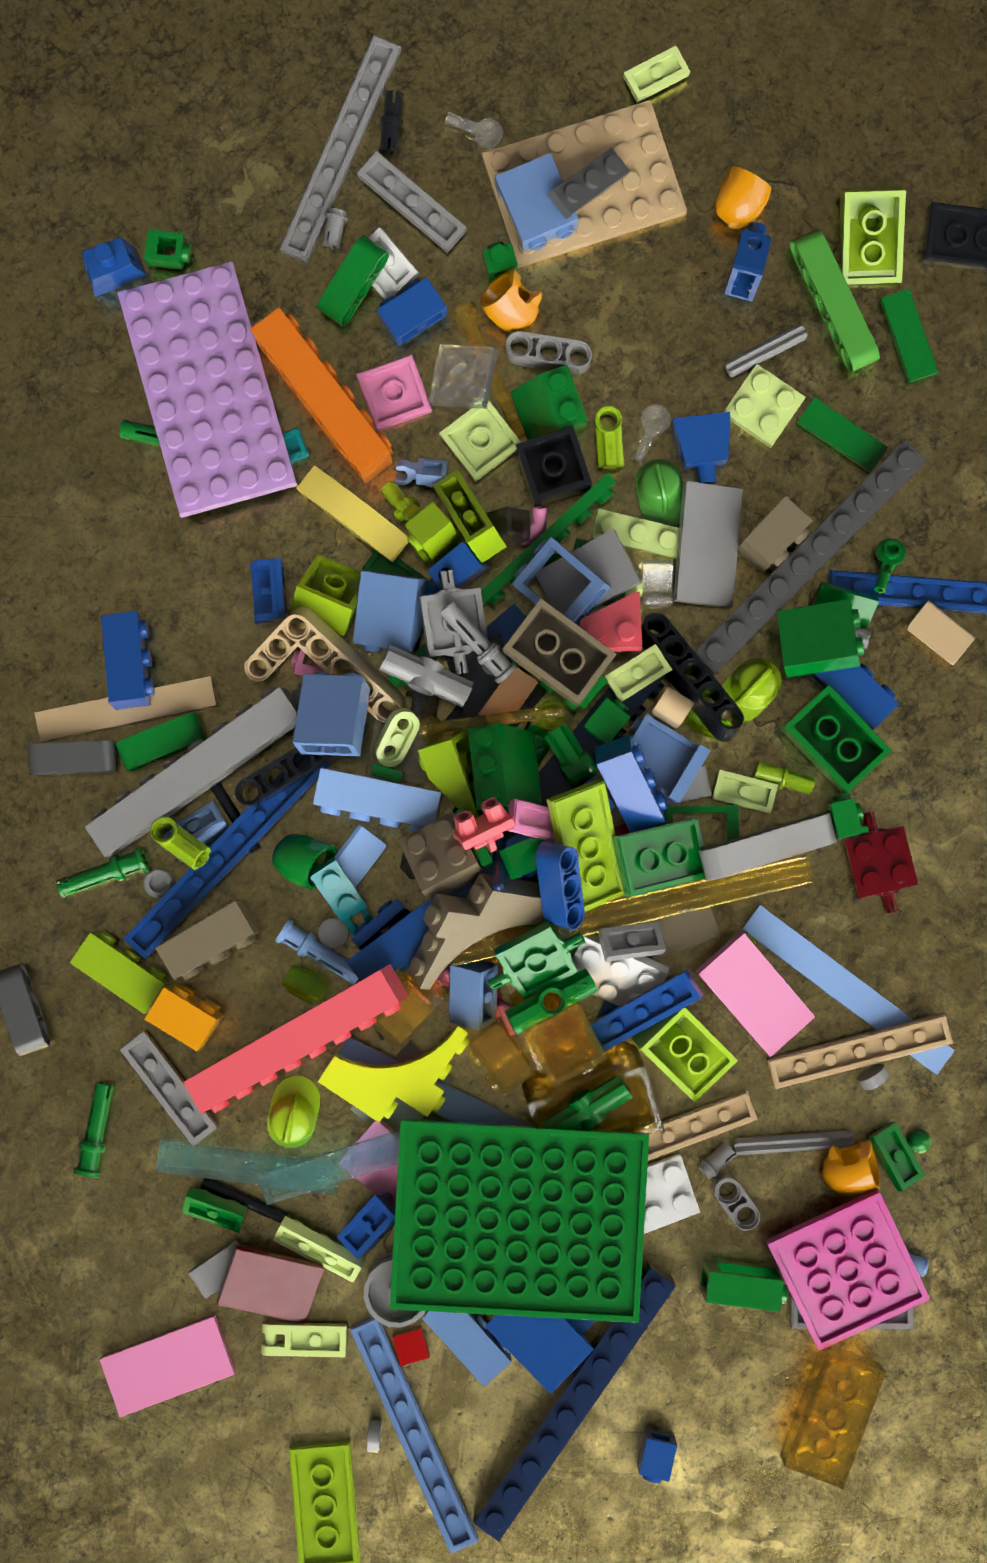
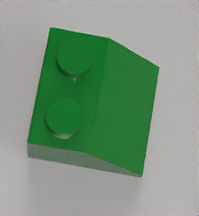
[510,365,588,441]

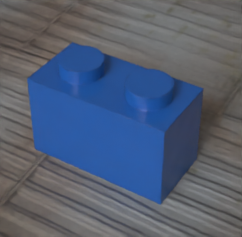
[377,277,447,347]

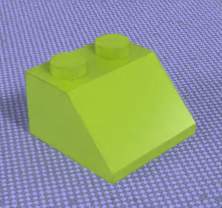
[289,554,361,636]

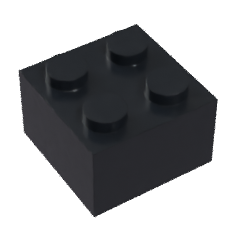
[515,426,592,506]

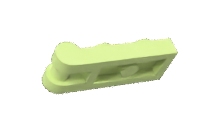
[261,1321,347,1357]

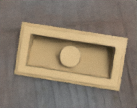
[906,600,976,665]

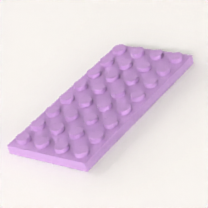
[117,262,297,518]

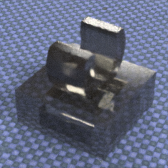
[405,690,439,721]

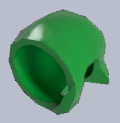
[272,834,338,889]

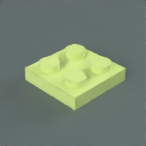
[724,364,806,448]
[439,397,521,482]

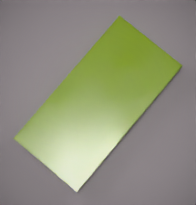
[546,779,624,912]
[289,1440,361,1563]

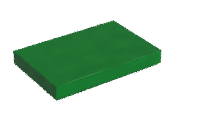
[612,817,705,897]

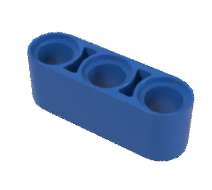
[536,840,585,930]

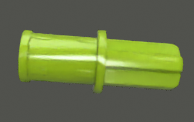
[753,760,815,794]

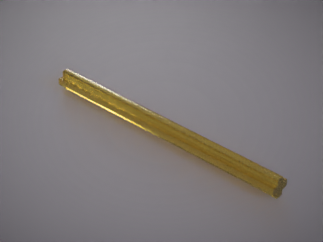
[453,856,813,966]

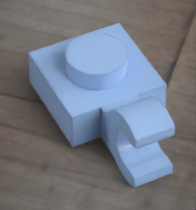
[395,458,448,487]

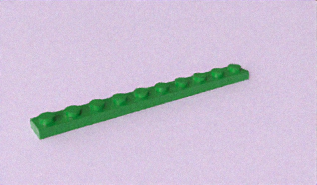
[388,473,616,689]

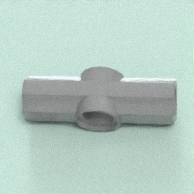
[379,645,474,707]

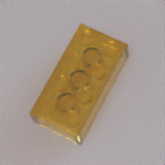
[780,1345,886,1489]

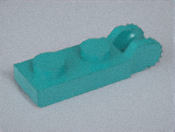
[309,857,374,936]

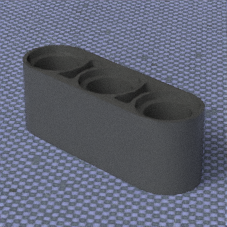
[28,741,116,775]
[0,963,50,1056]

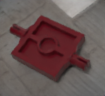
[843,811,919,914]

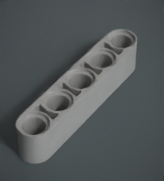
[699,812,837,881]

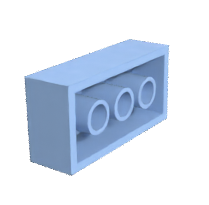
[313,768,443,831]

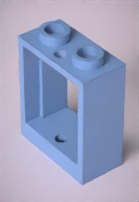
[512,537,611,626]

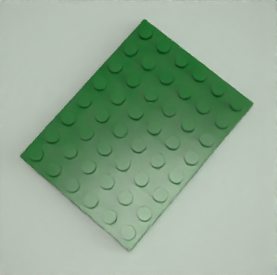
[389,1119,649,1323]

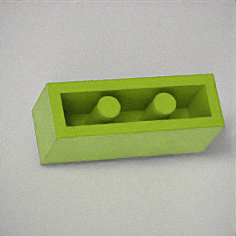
[433,469,507,563]
[69,930,170,1014]

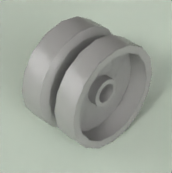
[363,1251,426,1328]

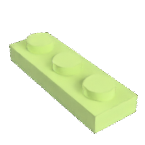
[591,509,679,560]
[273,1216,366,1282]

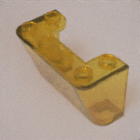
[521,1041,664,1134]

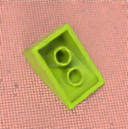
[840,186,906,285]
[418,727,479,819]
[631,1007,738,1102]

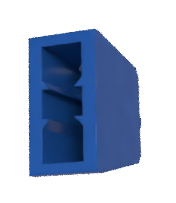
[724,222,772,302]
[82,238,148,297]
[670,412,730,484]
[426,541,492,595]

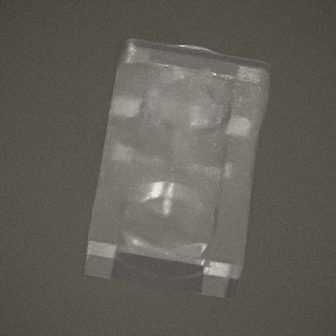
[642,560,673,608]

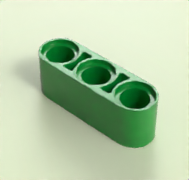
[317,235,389,326]
[115,712,207,772]

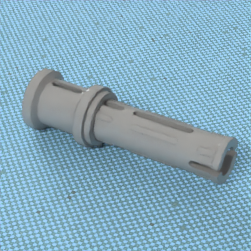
[439,600,518,684]

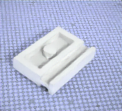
[369,227,421,299]

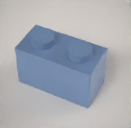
[448,957,498,1031]

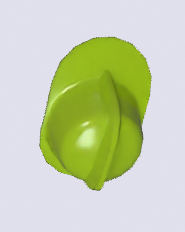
[722,658,782,722]
[267,1076,320,1148]

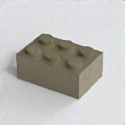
[503,598,616,708]
[155,900,262,981]

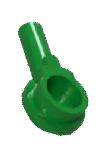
[874,538,906,593]

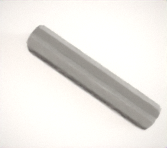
[724,324,807,377]

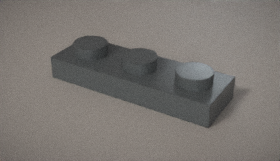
[547,148,630,220]

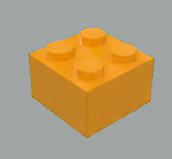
[144,982,225,1051]

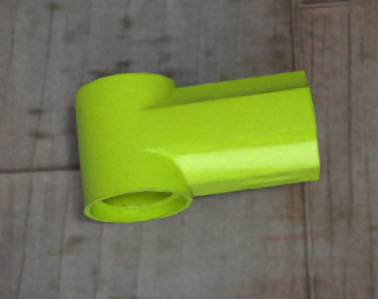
[594,406,624,469]
[150,817,211,871]

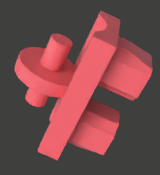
[452,797,516,853]

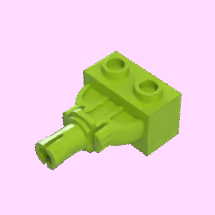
[381,481,462,565]

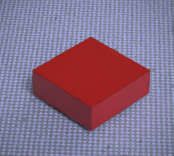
[392,1326,430,1367]

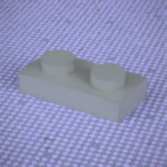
[598,921,666,962]

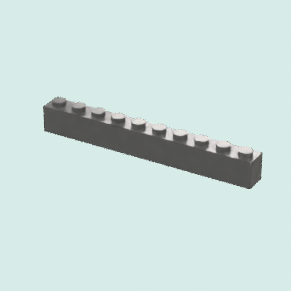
[695,440,927,675]

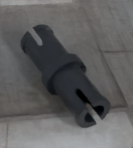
[379,90,404,156]

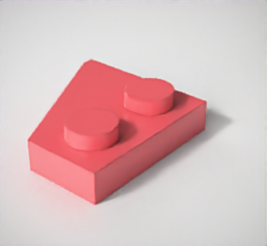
[580,592,642,652]

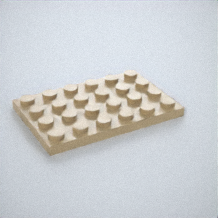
[482,100,687,268]

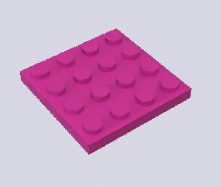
[766,1189,931,1351]

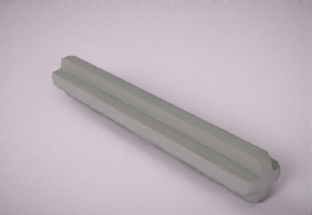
[733,1130,854,1155]

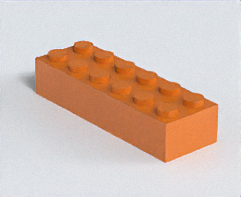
[250,307,393,485]

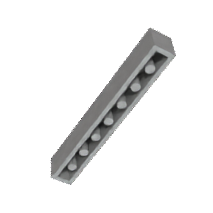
[85,686,298,857]

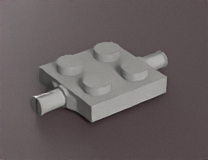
[419,570,488,674]

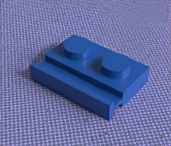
[351,899,412,950]

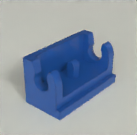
[250,558,288,624]
[337,1192,396,1259]

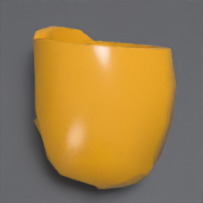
[715,166,772,230]
[479,268,542,333]
[822,1140,881,1197]

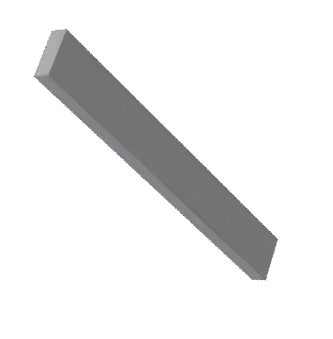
[280,35,401,263]

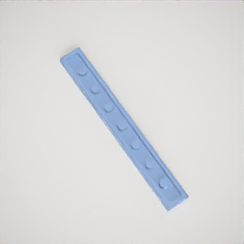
[741,905,955,1075]

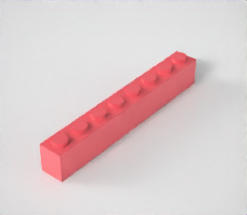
[183,964,409,1114]

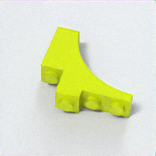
[318,1024,470,1123]

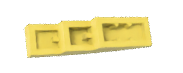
[296,465,409,563]

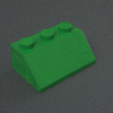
[468,723,543,816]

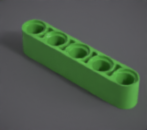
[790,229,880,372]

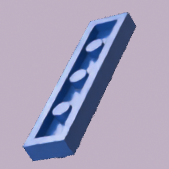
[584,969,703,1054]

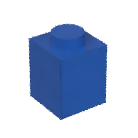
[637,1429,677,1483]

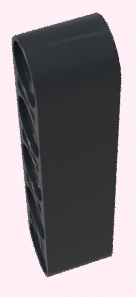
[641,613,744,742]
[235,721,369,807]

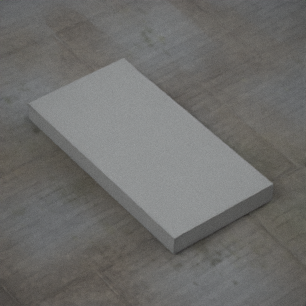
[673,481,743,608]

